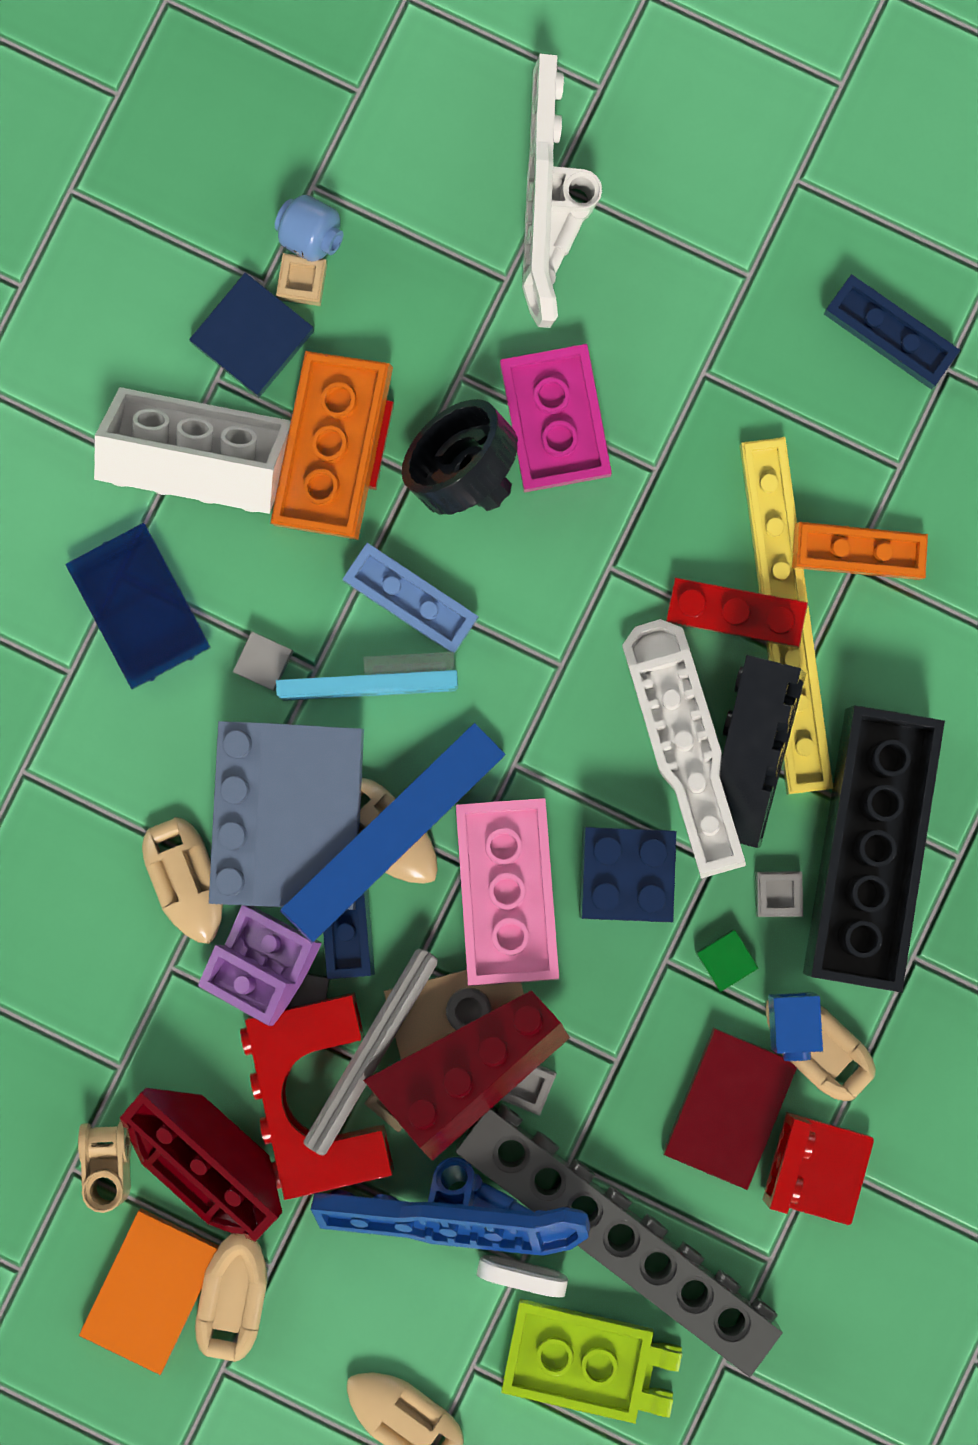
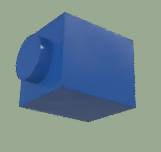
[768,992,823,1061]

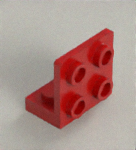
[762,1112,874,1225]

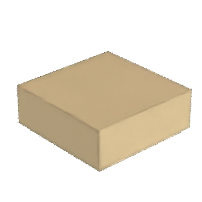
[276,253,327,306]

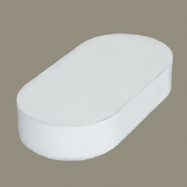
[476,1255,568,1297]

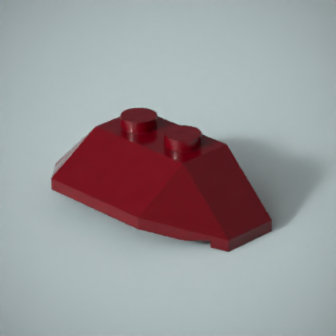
[120,1088,283,1242]

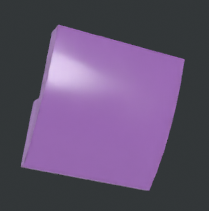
[198,906,322,1026]

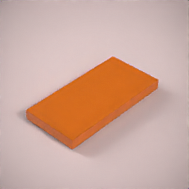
[270,351,393,540]

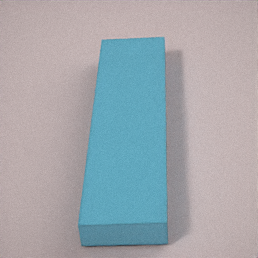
[276,670,458,701]

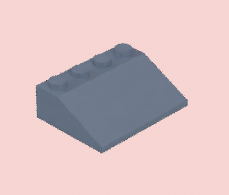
[209,721,364,910]

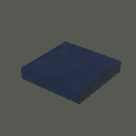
[189,272,315,398]

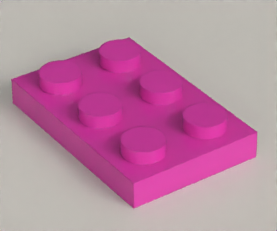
[500,344,612,493]

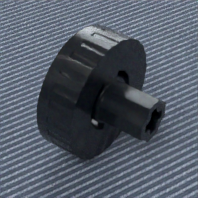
[402,399,518,515]

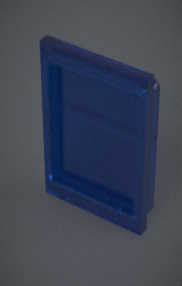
[65,523,211,690]

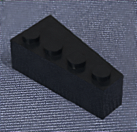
[720,655,806,848]

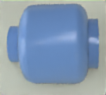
[275,195,343,262]

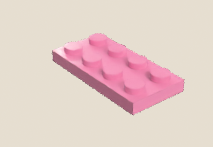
[456,798,559,986]

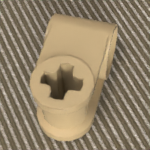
[78,1121,131,1213]

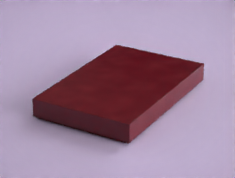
[662,1027,797,1190]

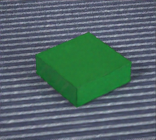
[695,929,759,992]

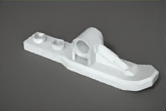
[522,54,602,328]
[622,619,746,878]

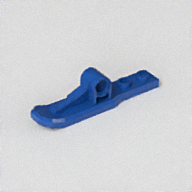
[311,1157,590,1256]

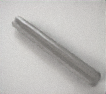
[304,948,438,1155]

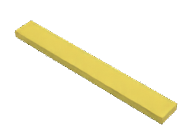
[740,437,833,795]

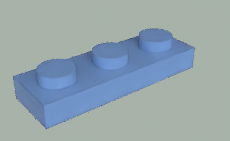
[342,543,479,655]

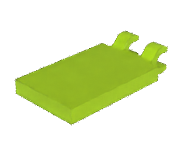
[501,1299,682,1424]

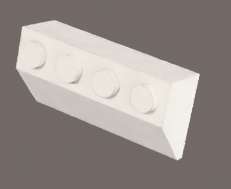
[94,387,291,514]

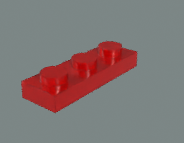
[666,578,808,648]

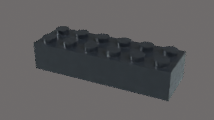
[803,705,945,993]

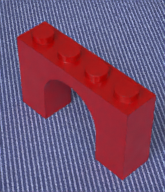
[240,992,394,1200]

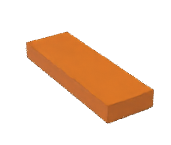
[792,522,928,580]

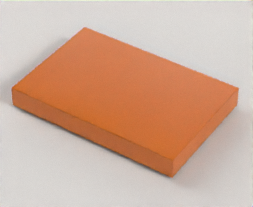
[79,1208,219,1375]

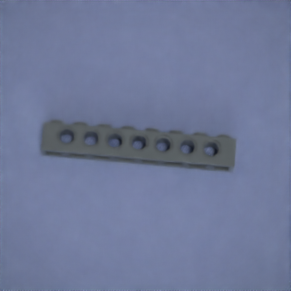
[456,1103,783,1377]

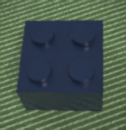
[580,827,677,922]

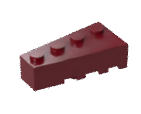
[363,990,570,1161]

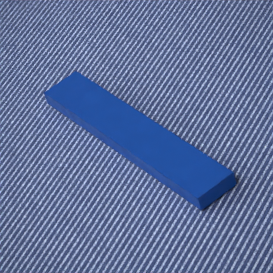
[280,723,506,943]

